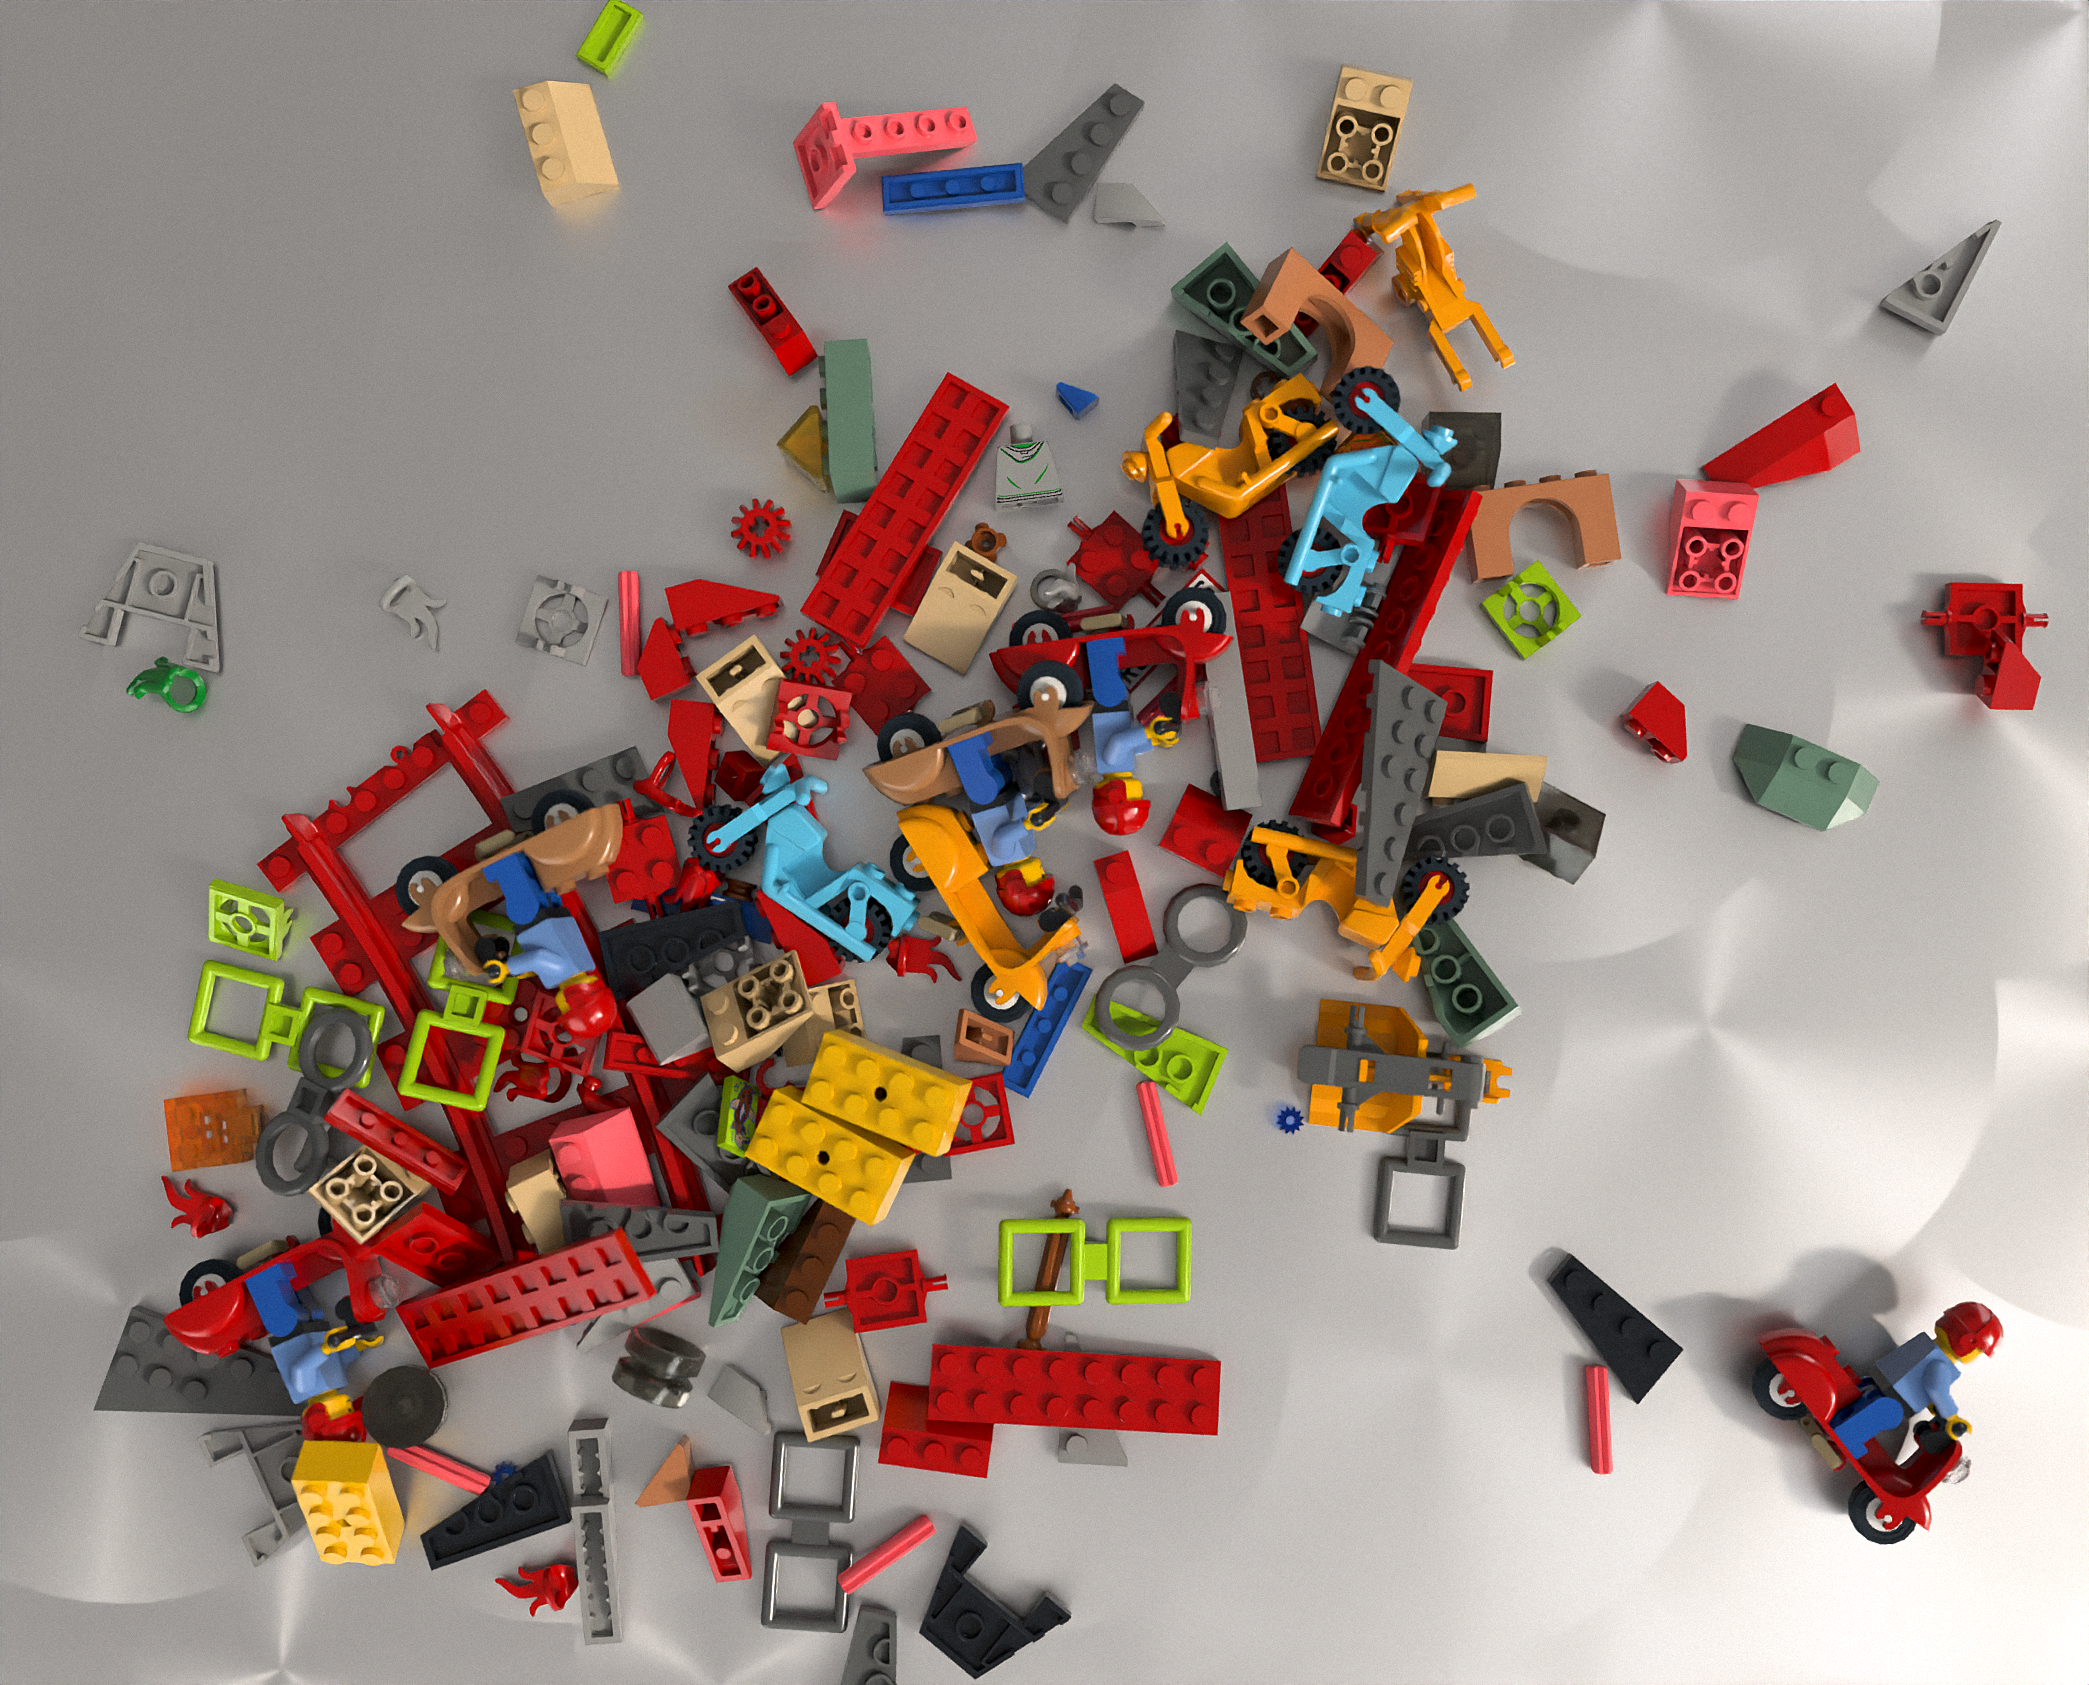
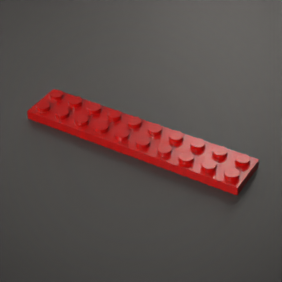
[1288,490,1483,827]

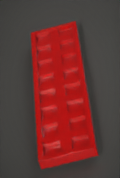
[800,372,1010,650]
[1216,483,1322,763]
[395,1227,657,1369]
[927,1344,1221,1436]

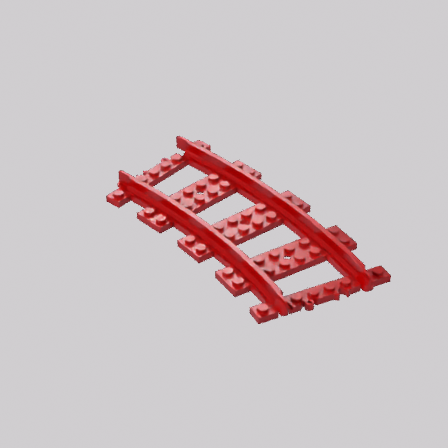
[257,689,723,1277]

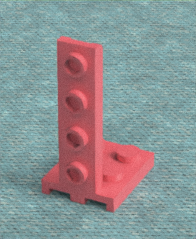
[793,102,977,209]

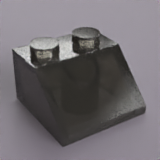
[1421,411,1501,491]
[1518,781,1606,885]

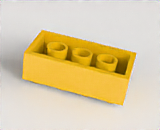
[801,1029,972,1157]
[744,1085,916,1226]
[291,1441,405,1566]

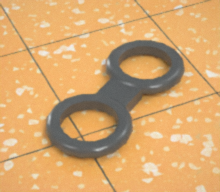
[1094,883,1248,1051]
[255,1007,373,1197]

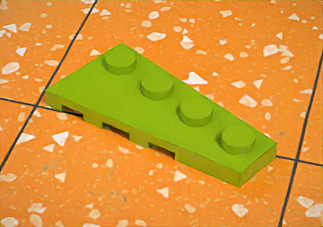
[1081,994,1228,1116]

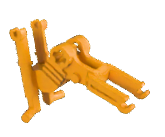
[1353,183,1515,392]

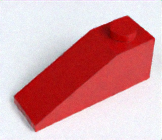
[1093,850,1159,964]
[686,1465,752,1583]

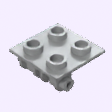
[1299,570,1387,657]

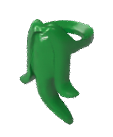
[126,657,206,713]

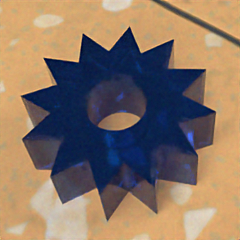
[1276,1106,1304,1135]
[491,1461,517,1485]

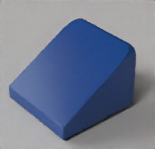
[1056,382,1099,421]

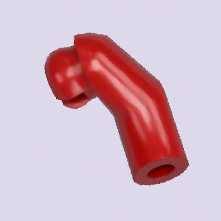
[576,1075,619,1114]

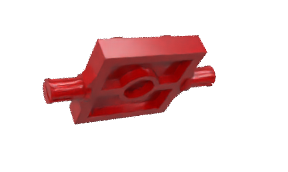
[1362,460,1445,564]
[1066,510,1166,612]
[1920,582,2049,656]
[831,635,933,736]
[606,798,682,920]
[823,1249,948,1334]

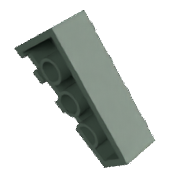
[1171,242,1318,380]
[818,339,878,504]

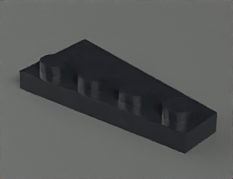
[597,900,748,1002]
[1546,1253,1684,1405]
[420,1450,572,1571]

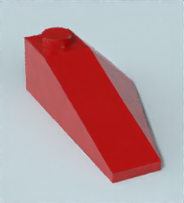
[1701,383,1861,489]

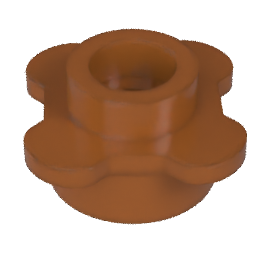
[965,523,1007,563]

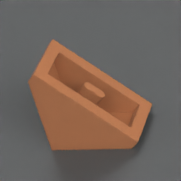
[954,1009,1015,1066]
[635,1435,695,1507]

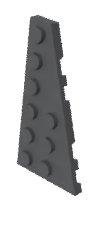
[1354,660,1448,908]
[94,1305,309,1416]

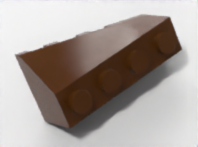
[754,1197,857,1325]

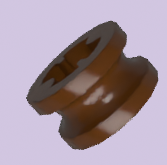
[1250,371,1281,400]
[722,877,758,903]

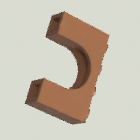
[1240,247,1394,405]
[1465,470,1621,584]

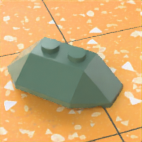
[1732,724,1880,832]

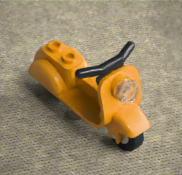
[890,804,1089,1023]

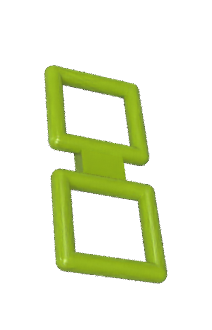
[398,909,525,1112]
[187,960,385,1089]
[998,1217,1192,1307]

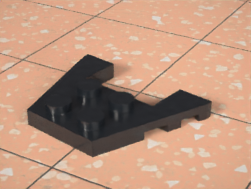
[919,1522,1072,1680]

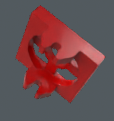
[765,677,852,761]
[520,984,603,1078]
[943,1071,1015,1157]

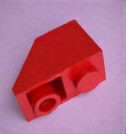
[637,617,698,704]
[1975,629,2041,710]
[1620,681,1687,764]

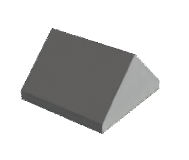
[626,973,713,1066]

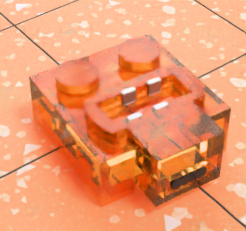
[163,1088,266,1172]

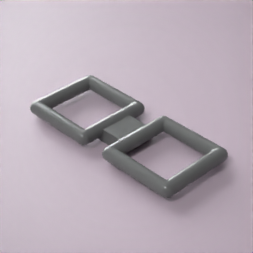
[1374,1052,1472,1250]
[761,1431,860,1633]

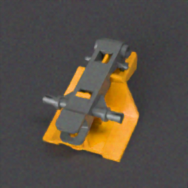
[1297,999,1512,1134]

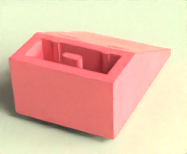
[1666,479,1759,599]

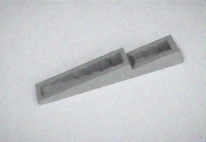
[1202,591,1263,811]
[567,1418,623,1645]

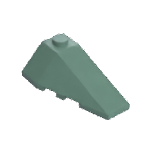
[1403,911,1523,1049]
[708,1174,813,1328]

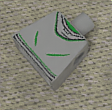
[995,423,1064,511]

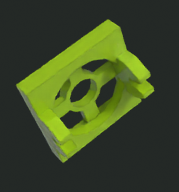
[1479,560,1581,661]
[208,878,293,961]

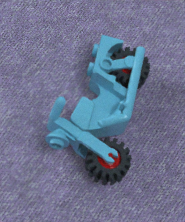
[1277,366,1458,617]
[687,763,921,963]

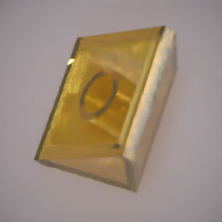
[776,405,830,493]

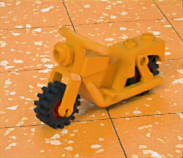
[1121,372,1339,570]
[1222,819,1470,982]

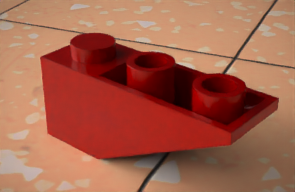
[1293,228,1385,339]
[728,267,818,376]
[664,579,785,638]
[667,699,724,812]
[755,886,846,988]

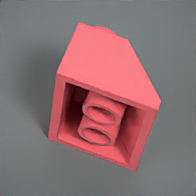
[549,1106,662,1207]

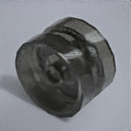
[611,1326,707,1409]
[361,1364,450,1449]

